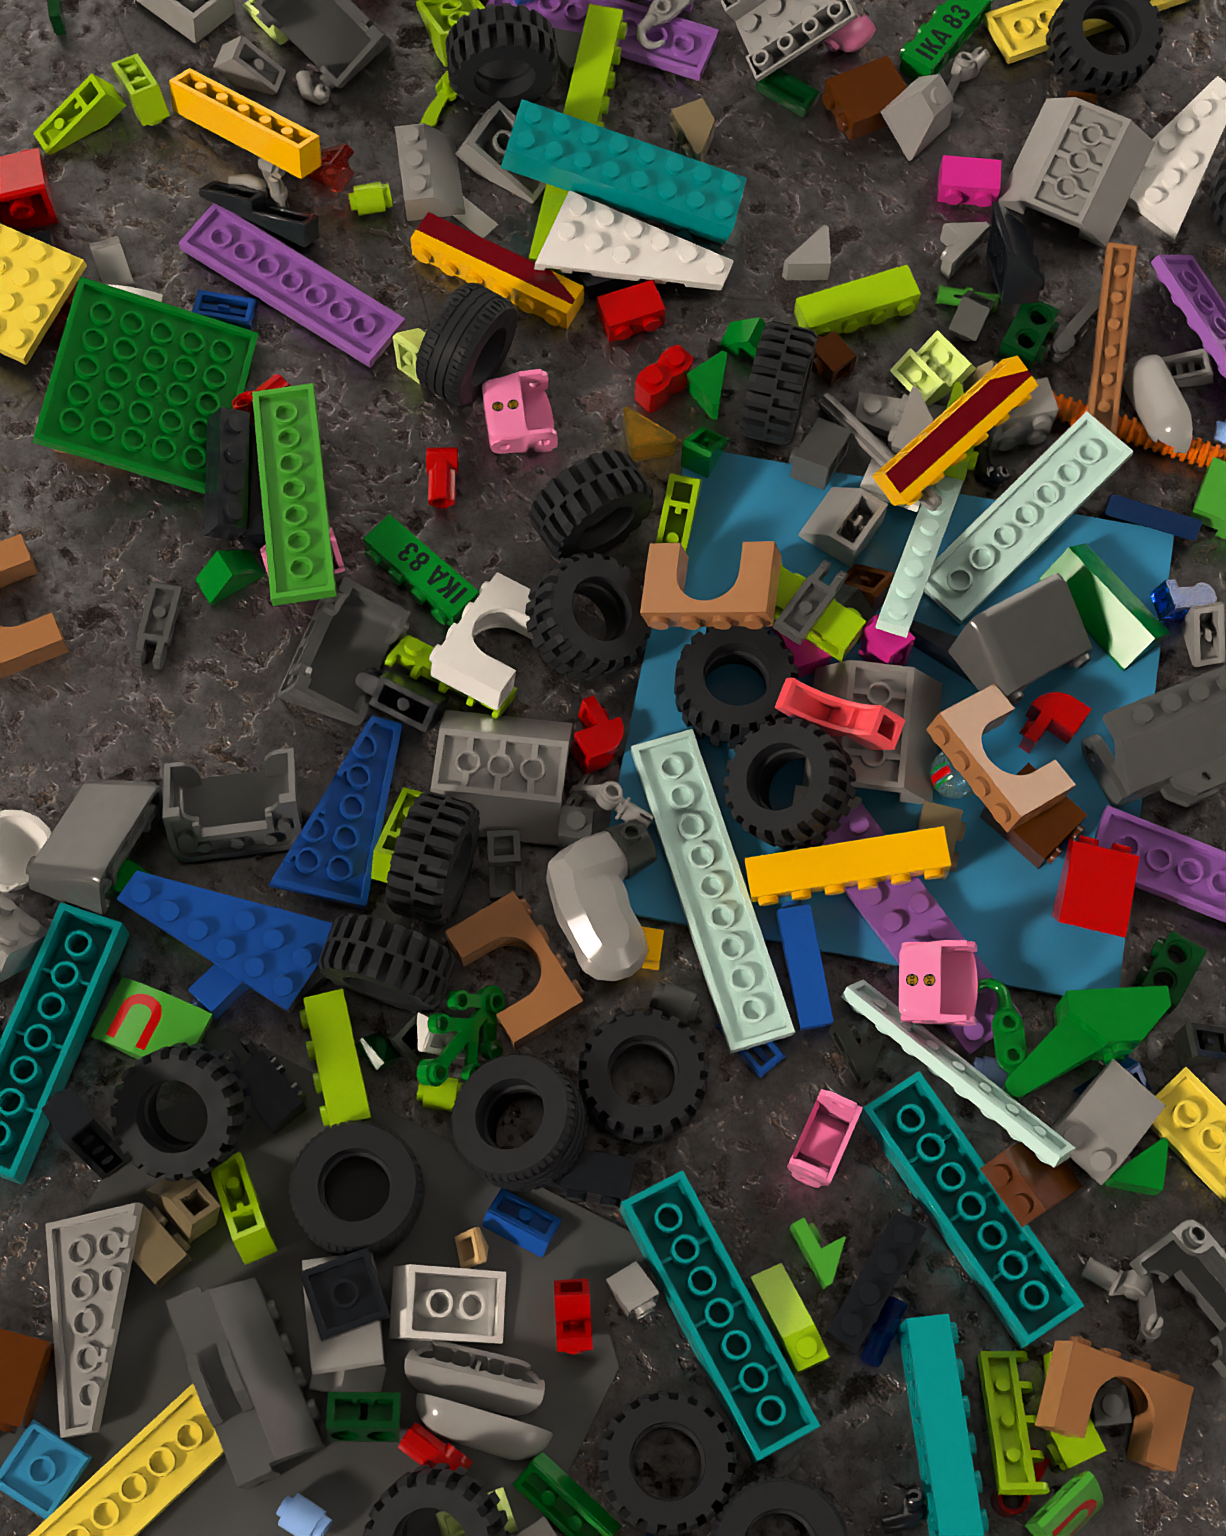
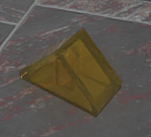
[622,406,677,462]

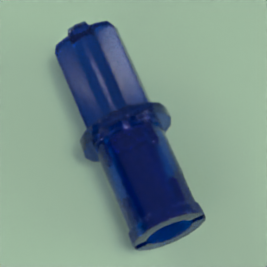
[861,1296,908,1368]

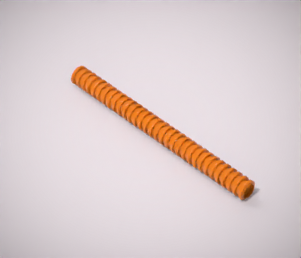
[1052,391,1226,468]

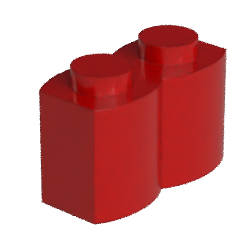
[635,344,694,413]

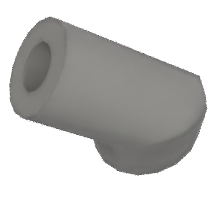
[296,70,330,105]
[228,174,268,197]

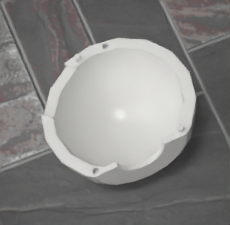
[0,810,51,893]

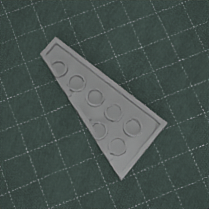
[45,1203,143,1438]

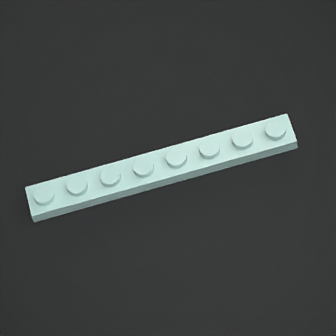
[876,476,964,638]
[841,979,1075,1168]

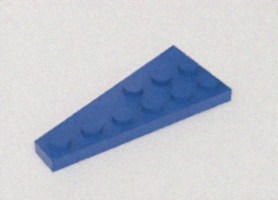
[268,716,402,909]
[117,871,333,1011]

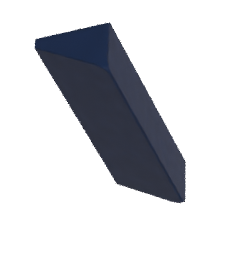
[1105,494,1202,541]

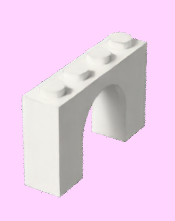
[429,572,534,710]

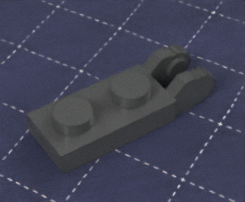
[1048,288,1101,364]
[773,560,848,645]
[134,581,184,670]

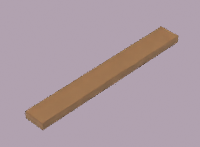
[1087,242,1138,436]

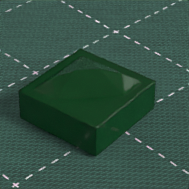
[356,1032,401,1070]

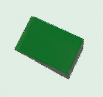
[718,317,766,362]
[686,351,728,420]
[680,426,729,478]
[195,549,265,606]
[1104,1137,1169,1196]

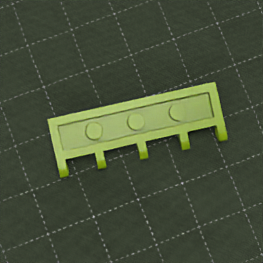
[385,634,518,720]
[977,1351,1050,1495]

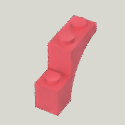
[774,678,906,750]

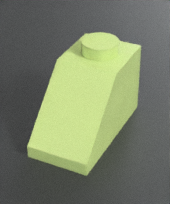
[393,328,426,385]

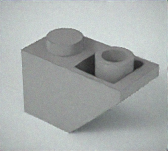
[606,1261,659,1321]

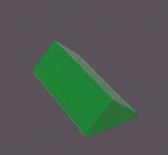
[1038,543,1171,671]

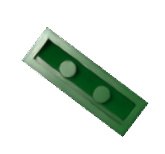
[512,1452,620,1536]

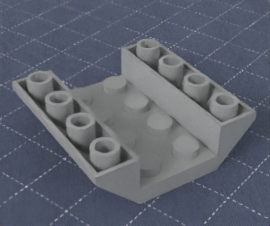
[720,0,858,81]
[997,97,1155,248]
[802,660,942,804]
[430,710,573,846]

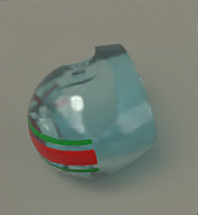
[930,751,975,799]

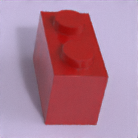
[596,280,666,342]

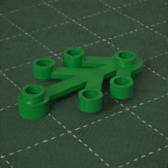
[417,985,505,1087]

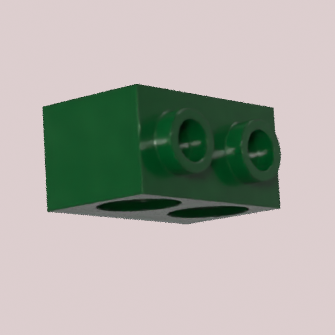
[997,300,1060,372]
[1134,930,1207,1014]
[326,1392,401,1442]

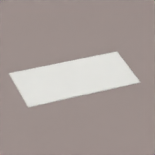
[453,196,499,238]

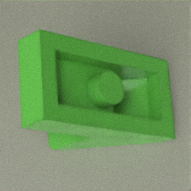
[789,1217,846,1291]

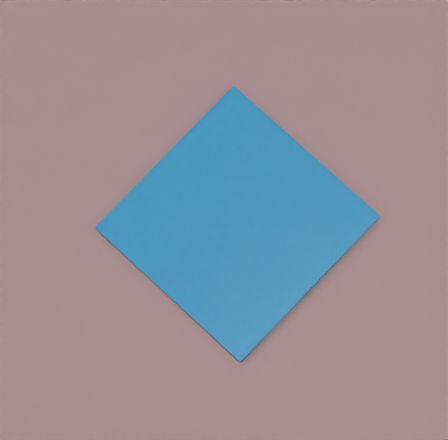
[609,452,1174,997]

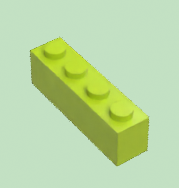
[794,264,921,337]
[774,563,866,662]
[299,988,373,1127]

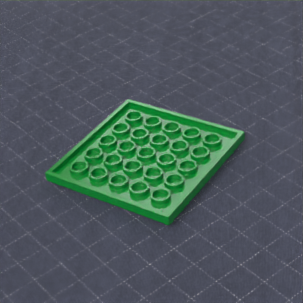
[32,276,258,494]

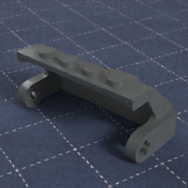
[1081,665,1226,809]
[165,1278,326,1490]

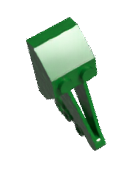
[978,978,1171,1101]

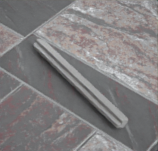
[818,393,942,512]

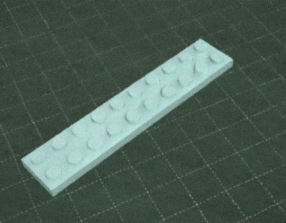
[631,729,795,1054]

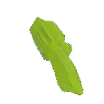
[421,71,458,127]

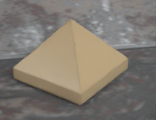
[455,1227,489,1269]

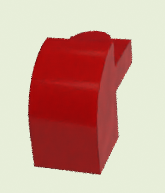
[1018,692,1092,754]
[570,695,624,775]
[554,1278,593,1354]

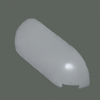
[1123,354,1193,453]
[404,1341,545,1416]
[416,1393,553,1461]

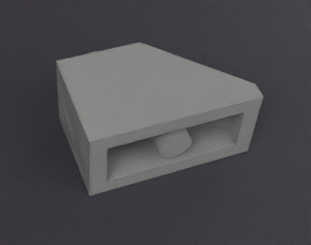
[213,35,286,95]

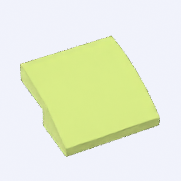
[890,330,977,406]

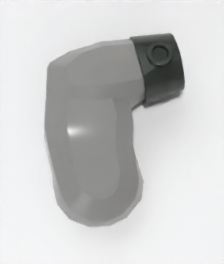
[546,819,657,981]

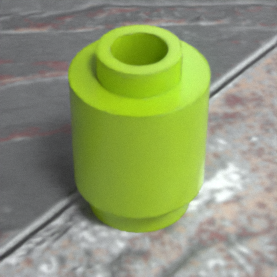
[348,181,393,216]
[417,1077,465,1112]

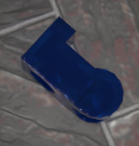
[1150,579,1217,621]

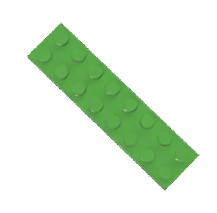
[252,383,337,606]

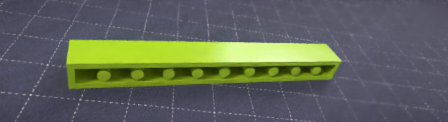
[529,4,627,277]

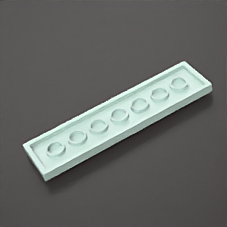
[924,411,1133,625]

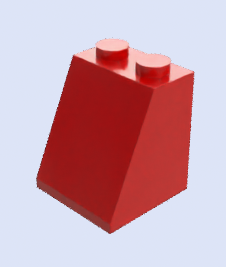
[0,148,58,232]
[1051,835,1140,938]

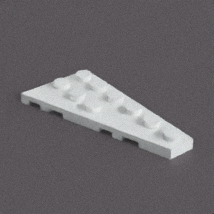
[1127,76,1226,240]
[534,190,734,291]

